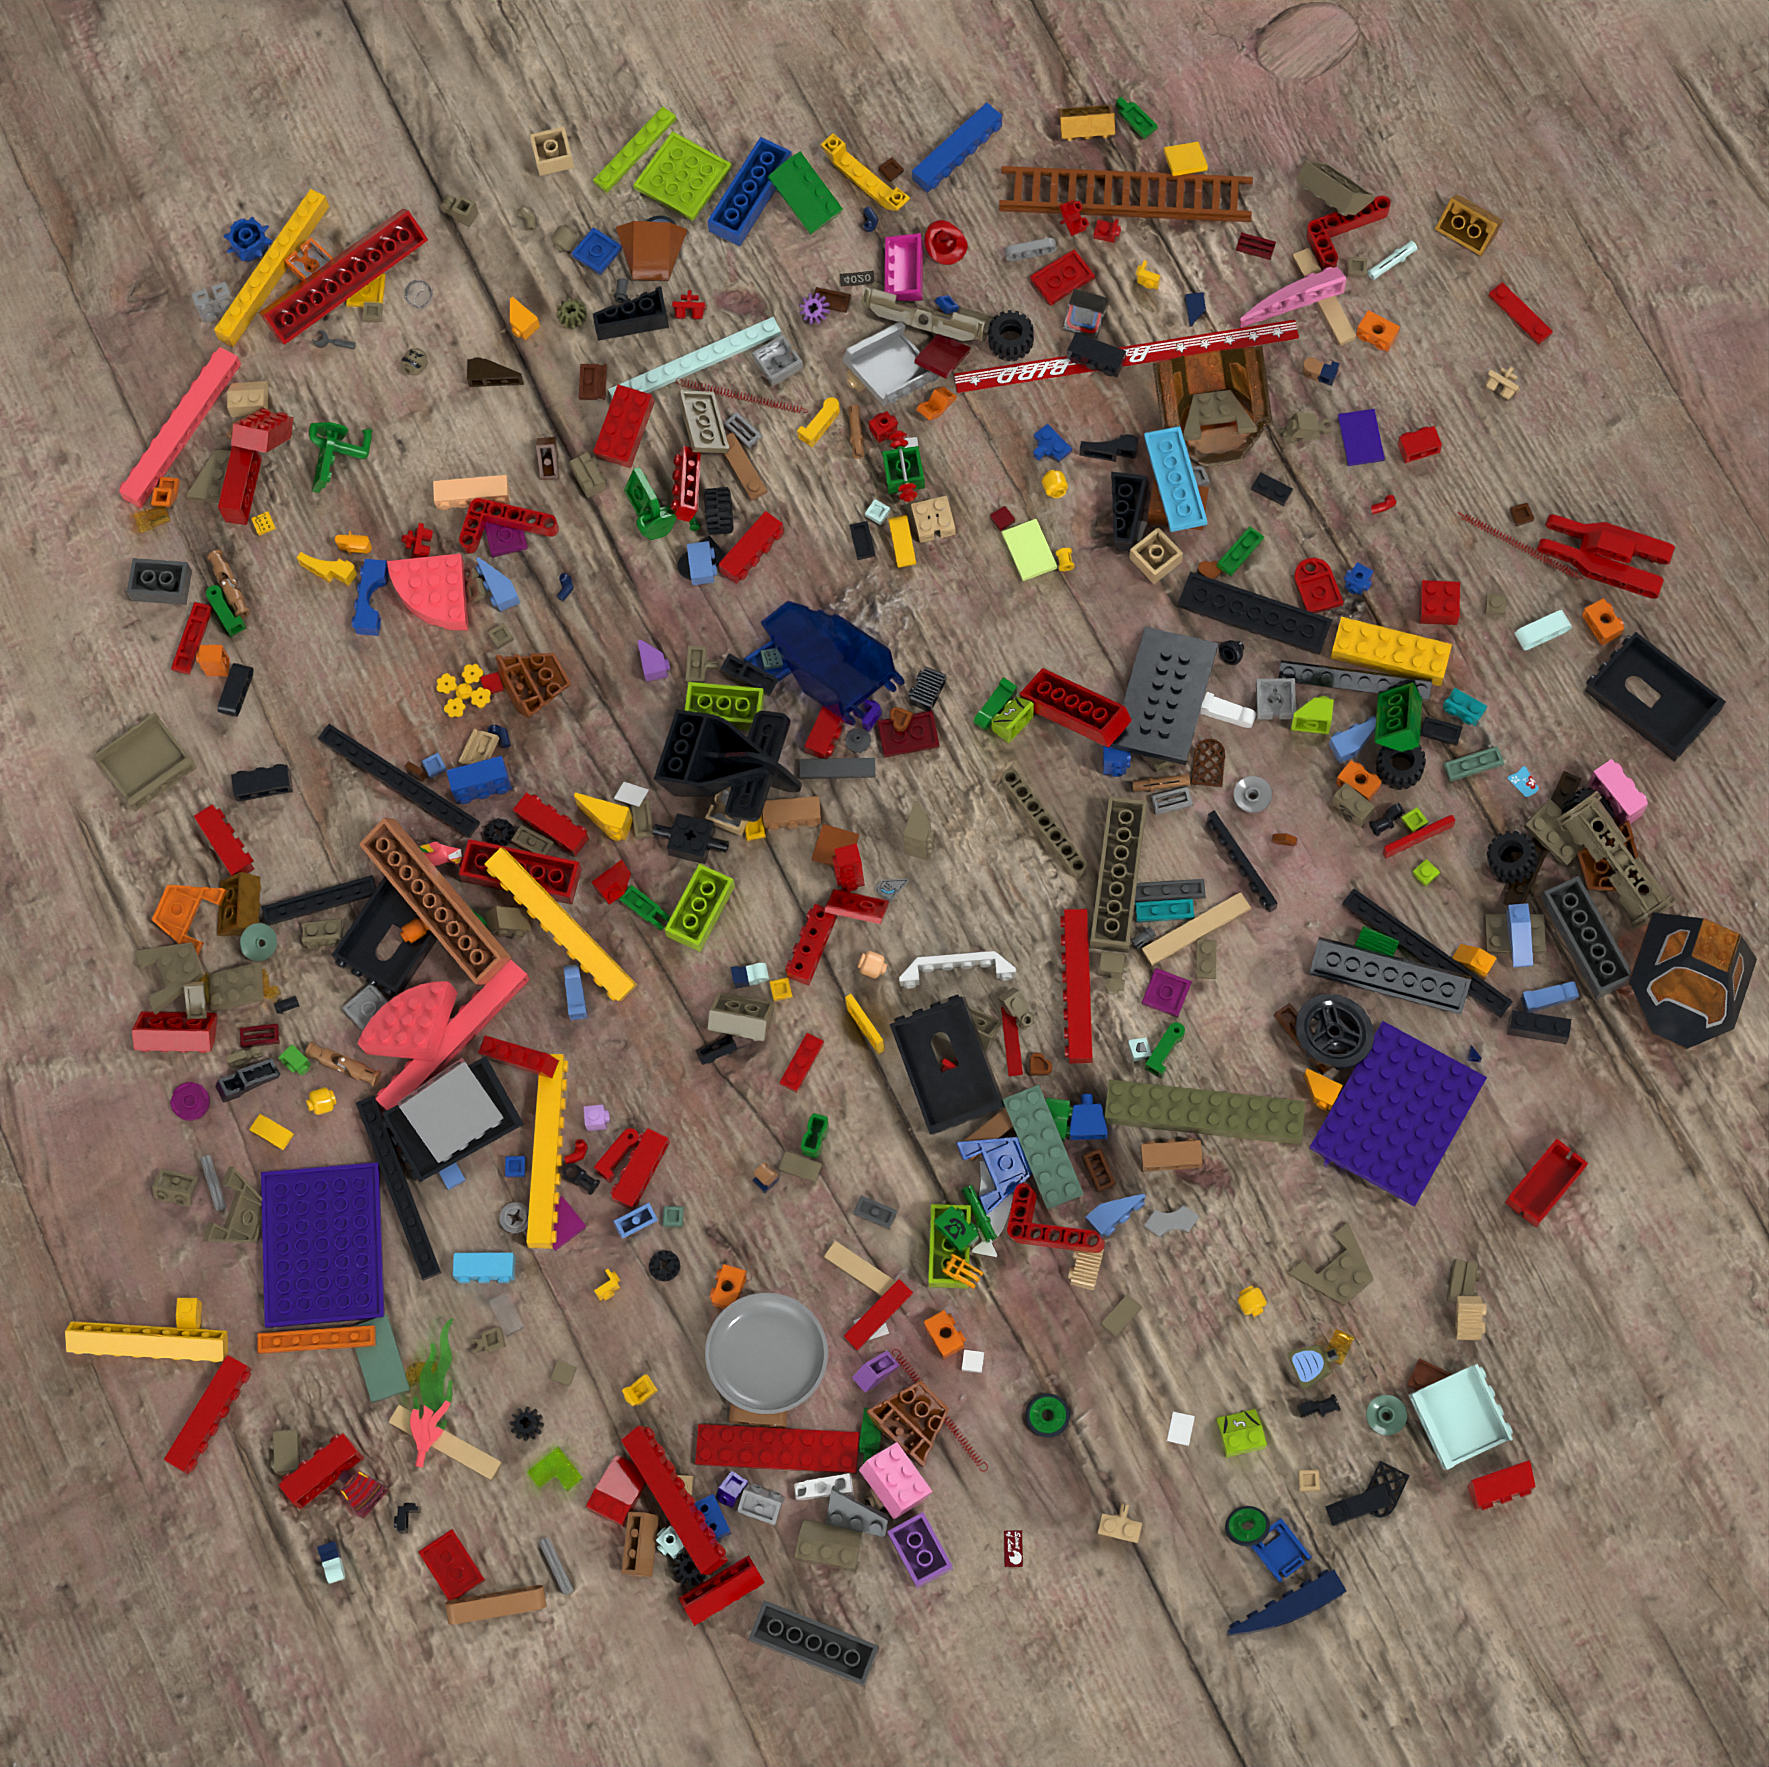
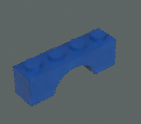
[352,559,389,636]

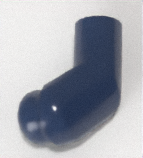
[556,573,574,602]
[488,724,511,748]

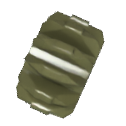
[556,298,587,329]

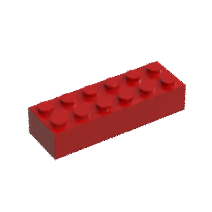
[1019,668,1132,748]
[459,839,582,904]

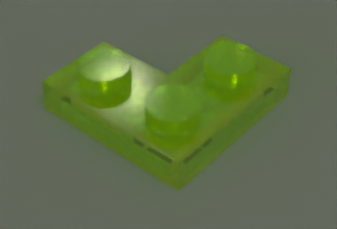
[527,1446,584,1491]

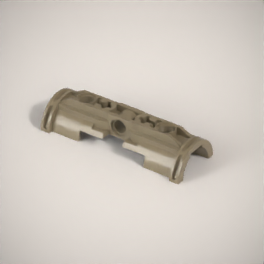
[861,281,994,342]
[1556,790,1676,930]

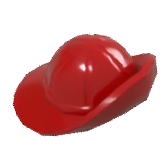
[924,220,968,265]

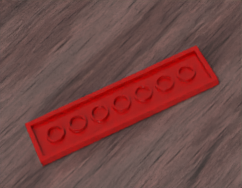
[695,1424,859,1474]

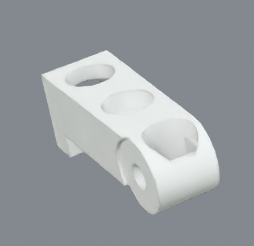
[1200,692,1257,728]
[794,1474,854,1500]

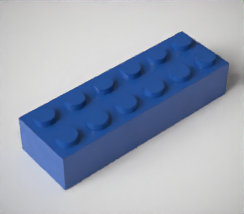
[707,137,792,246]

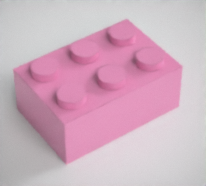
[1588,759,1648,825]
[859,1442,933,1520]

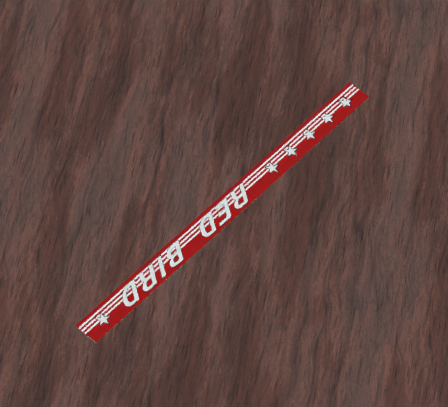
[954,319,1299,393]

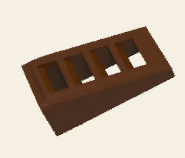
[1081,1148,1116,1192]

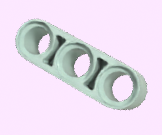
[1514,610,1572,650]

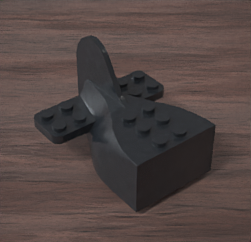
[654,709,802,822]

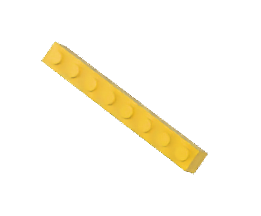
[65,1321,228,1362]

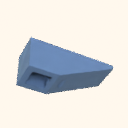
[475,557,520,612]
[1329,716,1376,764]
[1085,1194,1146,1237]

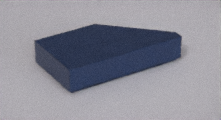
[1185,292,1206,327]

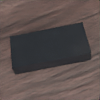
[849,521,875,560]
[1420,717,1462,746]

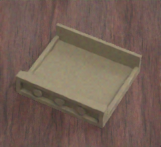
[94,712,197,812]

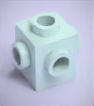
[656,1525,686,1560]

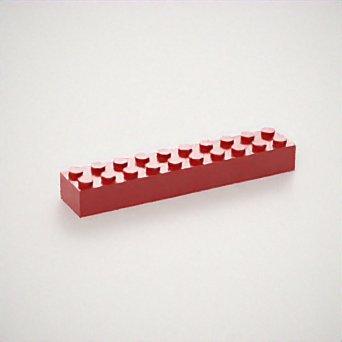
[259,209,428,345]

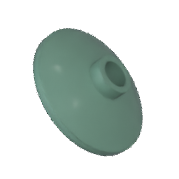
[240,923,277,961]
[1366,1395,1407,1436]

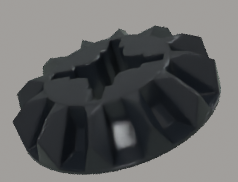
[483,818,514,846]
[649,1250,680,1282]

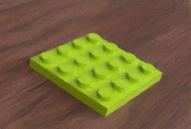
[633,131,732,221]

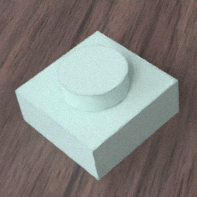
[865,499,891,525]

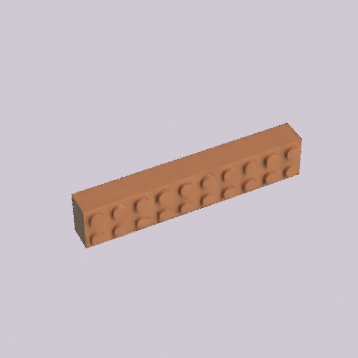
[359,818,511,985]

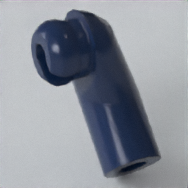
[863,206,879,232]

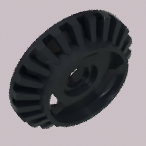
[1294,994,1374,1070]

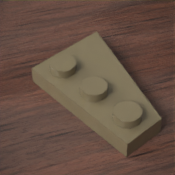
[186,449,231,503]

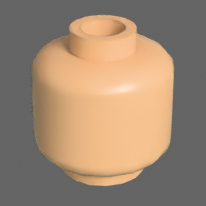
[857,951,887,979]

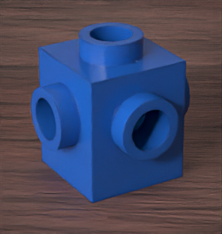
[1344,562,1373,596]

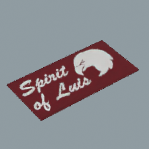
[1004,1530,1023,1567]

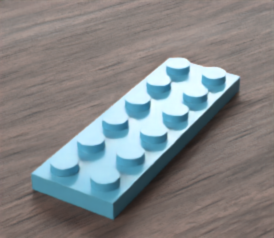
[1144,426,1207,532]

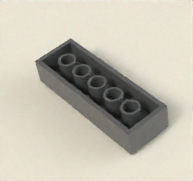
[1541,876,1632,999]
[749,1600,880,1687]

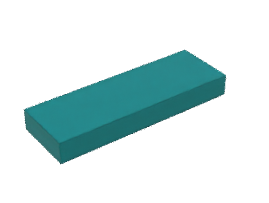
[1135,899,1194,923]

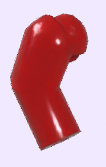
[1371,495,1397,515]
[564,1139,588,1164]

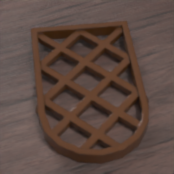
[1192,739,1226,787]

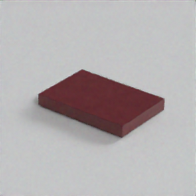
[914,334,971,379]
[877,710,940,758]

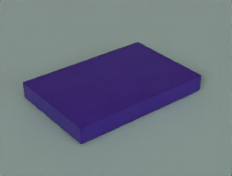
[1338,409,1385,466]

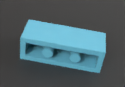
[453,1253,516,1283]

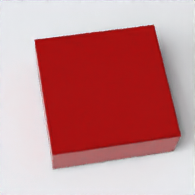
[480,672,504,694]

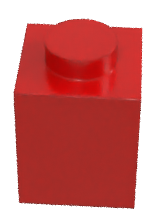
[591,859,631,905]

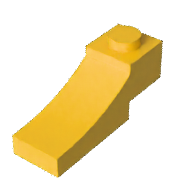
[296,552,357,586]

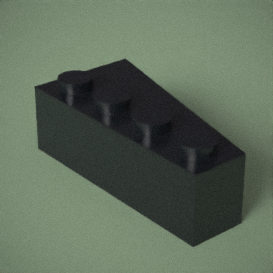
[593,286,669,341]
[1111,471,1149,552]

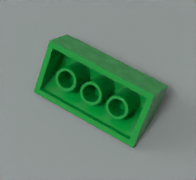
[768,151,843,235]
[1374,682,1422,752]

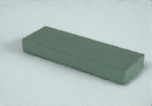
[1443,746,1504,782]

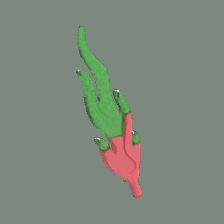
[410,1318,453,1468]

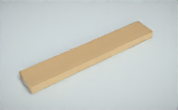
[1292,248,1357,346]
[1142,892,1251,966]
[389,1405,502,1481]

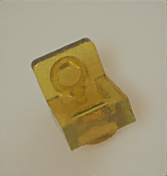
[262,969,281,999]
[1325,1329,1355,1365]
[406,1361,439,1386]

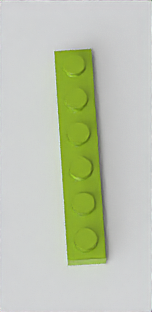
[593,106,677,193]

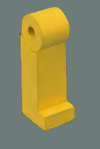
[797,397,840,448]

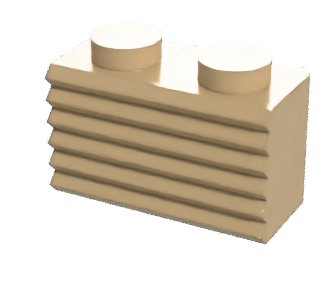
[1068,1249,1104,1290]
[1455,1296,1486,1340]

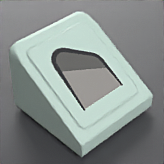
[1128,1038,1152,1062]

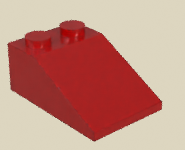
[586,1455,647,1527]

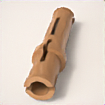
[848,405,864,459]
[1131,773,1190,793]

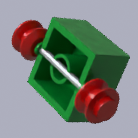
[882,430,925,502]

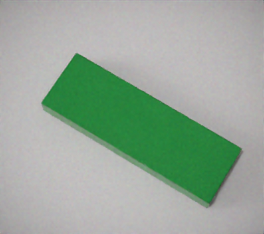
[1216,526,1265,577]

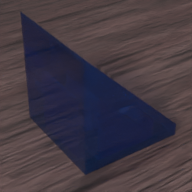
[1468,1045,1482,1063]

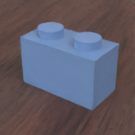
[687,541,717,585]
[612,1203,658,1239]

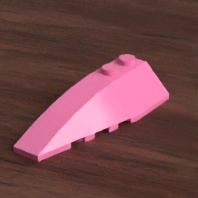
[1240,267,1346,328]

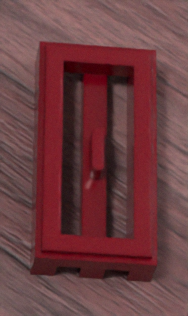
[1236,232,1276,260]
[239,1023,280,1048]

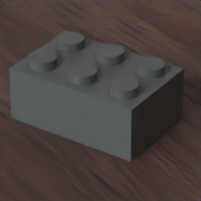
[127,558,192,605]

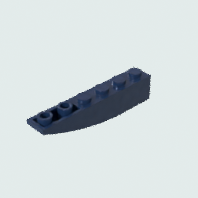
[1227,1569,1347,1637]

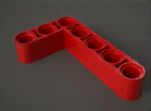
[1306,195,1391,270]
[459,498,559,554]
[1007,1183,1105,1253]

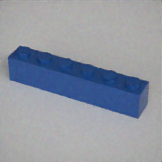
[912,103,1002,193]

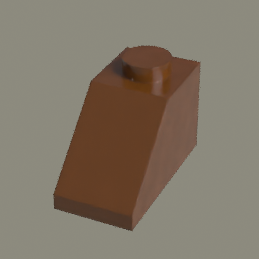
[536,437,559,480]

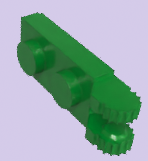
[619,885,671,931]

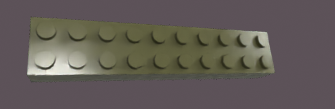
[1105,1080,1306,1145]

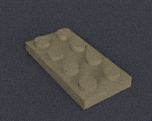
[678,390,729,453]

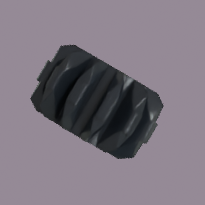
[509,1407,544,1442]
[673,1553,706,1587]

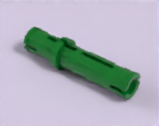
[961,1185,997,1243]

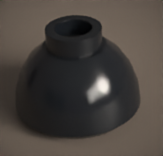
[1219,640,1244,665]

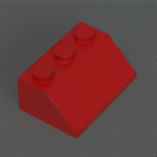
[1467,1460,1536,1511]

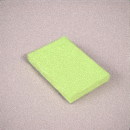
[1002,519,1057,581]

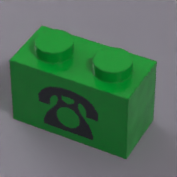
[934,1206,979,1254]

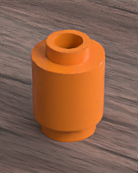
[400,918,430,943]

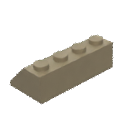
[1296,160,1376,216]

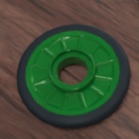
[1026,1393,1070,1438]
[1225,1506,1270,1546]

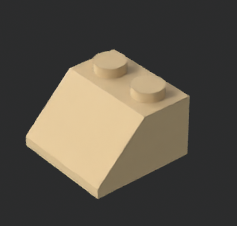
[227,381,268,417]

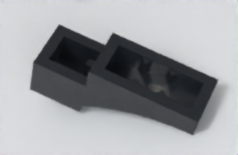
[1080,434,1139,462]
[719,653,779,696]
[215,1058,280,1103]
[1325,1484,1394,1526]

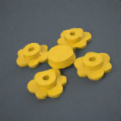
[436,664,491,718]

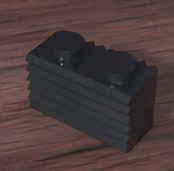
[908,666,947,711]

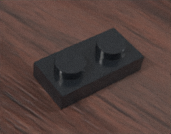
[1251,472,1293,506]
[695,1035,738,1065]

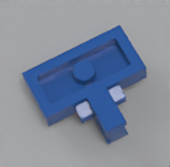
[1033,424,1072,462]

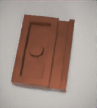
[579,364,607,400]
[1407,1358,1452,1391]

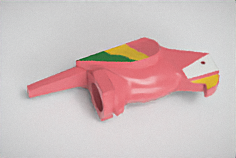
[419,842,463,866]

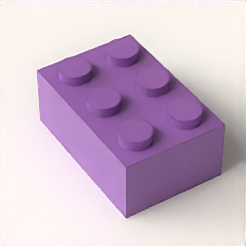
[887,1512,953,1589]

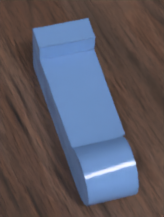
[564,964,588,1020]
[1521,982,1579,1013]

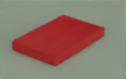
[1030,249,1095,306]
[825,889,889,924]
[418,1529,485,1601]

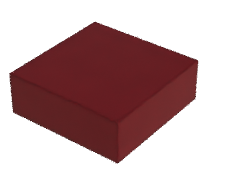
[990,506,1015,531]

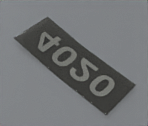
[840,270,875,287]

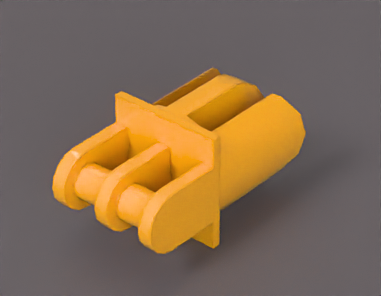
[335,531,372,556]
[942,1254,984,1289]

